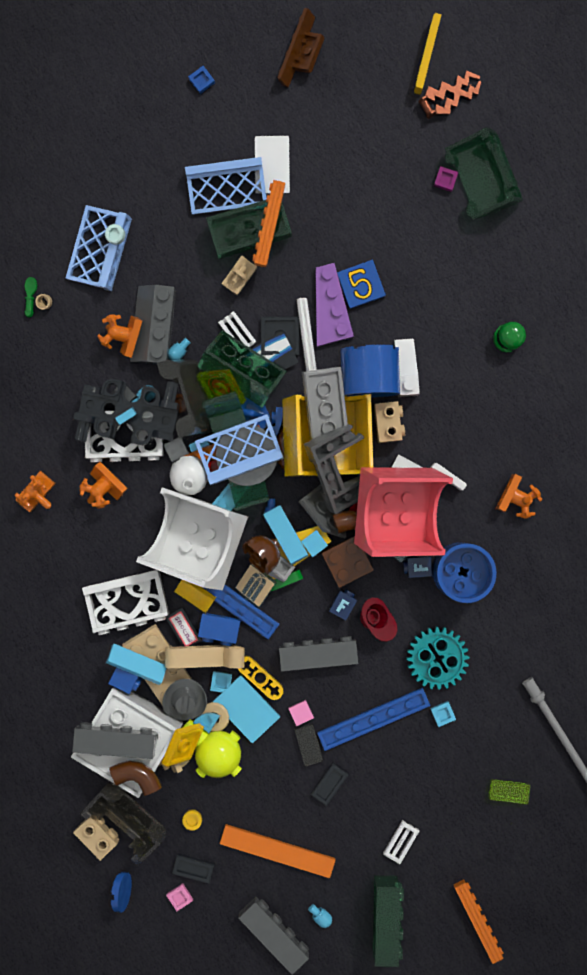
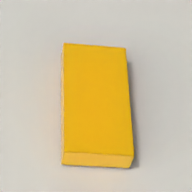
[174,580,216,613]

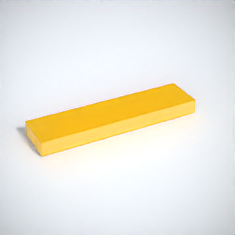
[414,13,442,95]

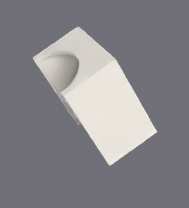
[136,488,248,590]
[71,687,183,798]

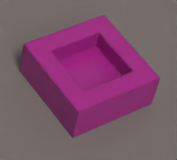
[434,166,458,192]

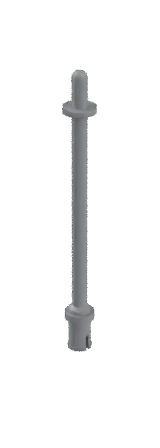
[522,677,587,783]

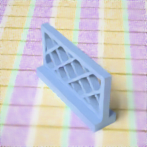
[185,157,267,214]
[66,205,132,291]
[195,414,284,485]

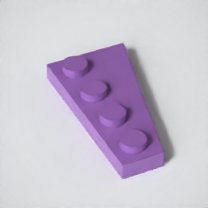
[316,263,354,347]

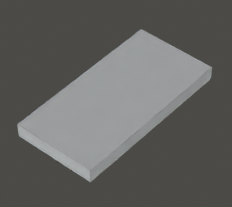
[302,367,348,441]

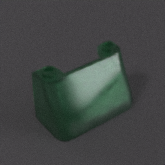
[445,127,523,220]

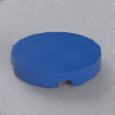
[111,872,132,913]

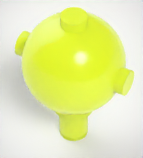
[182,719,242,778]

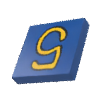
[337,260,386,309]

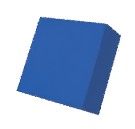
[188,66,215,94]

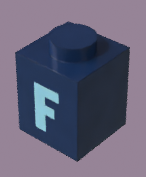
[403,556,432,578]
[329,589,357,620]

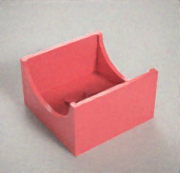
[354,467,453,557]

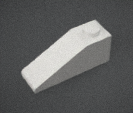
[394,339,419,397]

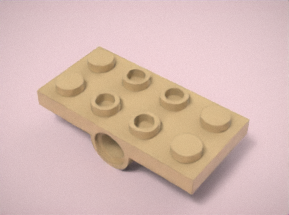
[122,624,192,706]

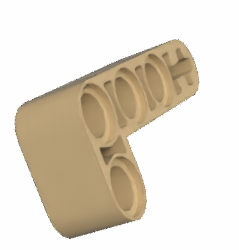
[165,645,245,668]

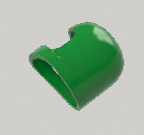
[493,322,526,353]

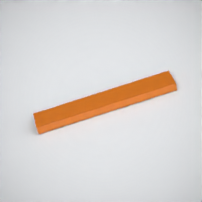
[220,824,336,878]

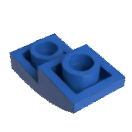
[265,407,283,437]

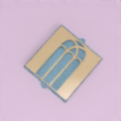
[235,564,277,607]

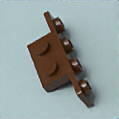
[278,8,325,87]

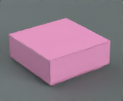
[288,700,314,726]
[166,883,193,911]

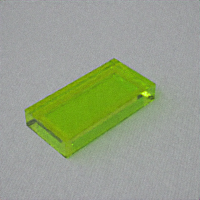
[489,779,530,804]

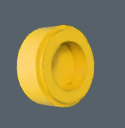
[182,810,202,831]

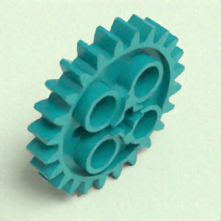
[406,626,470,690]

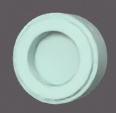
[105,224,126,245]

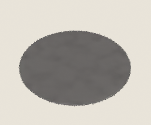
[216,425,277,486]

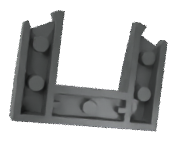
[303,424,364,514]

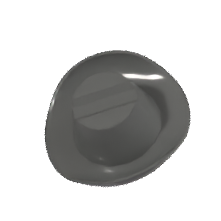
[162,679,207,721]

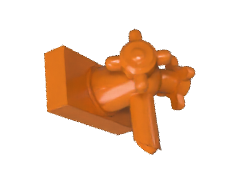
[97,314,142,358]
[79,462,127,509]
[15,471,56,512]
[495,474,542,518]

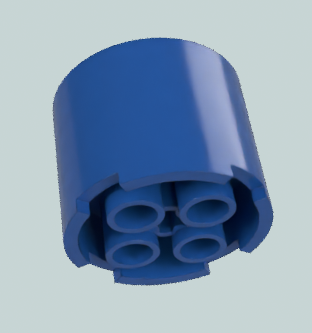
[341,345,400,398]
[432,542,496,603]

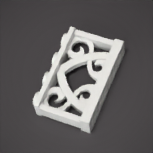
[85,411,164,462]
[82,570,170,635]

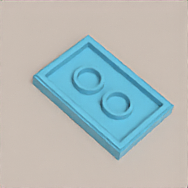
[213,675,280,743]

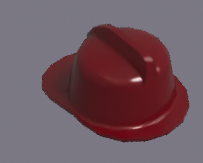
[360,598,397,642]

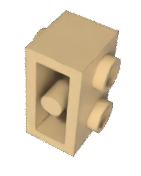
[374,401,405,443]
[73,812,120,861]

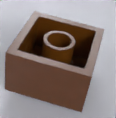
[321,536,374,588]

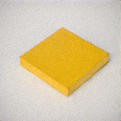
[162,723,204,767]

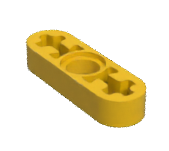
[238,656,283,700]

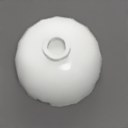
[170,456,208,495]

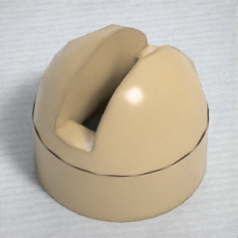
[35,294,52,310]

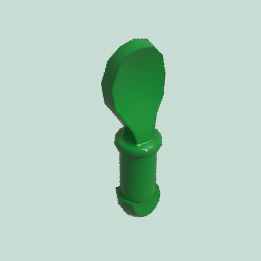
[25,277,38,318]

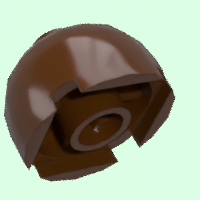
[242,535,280,575]

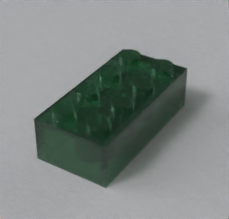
[206,199,292,259]
[198,330,287,408]
[373,875,404,967]

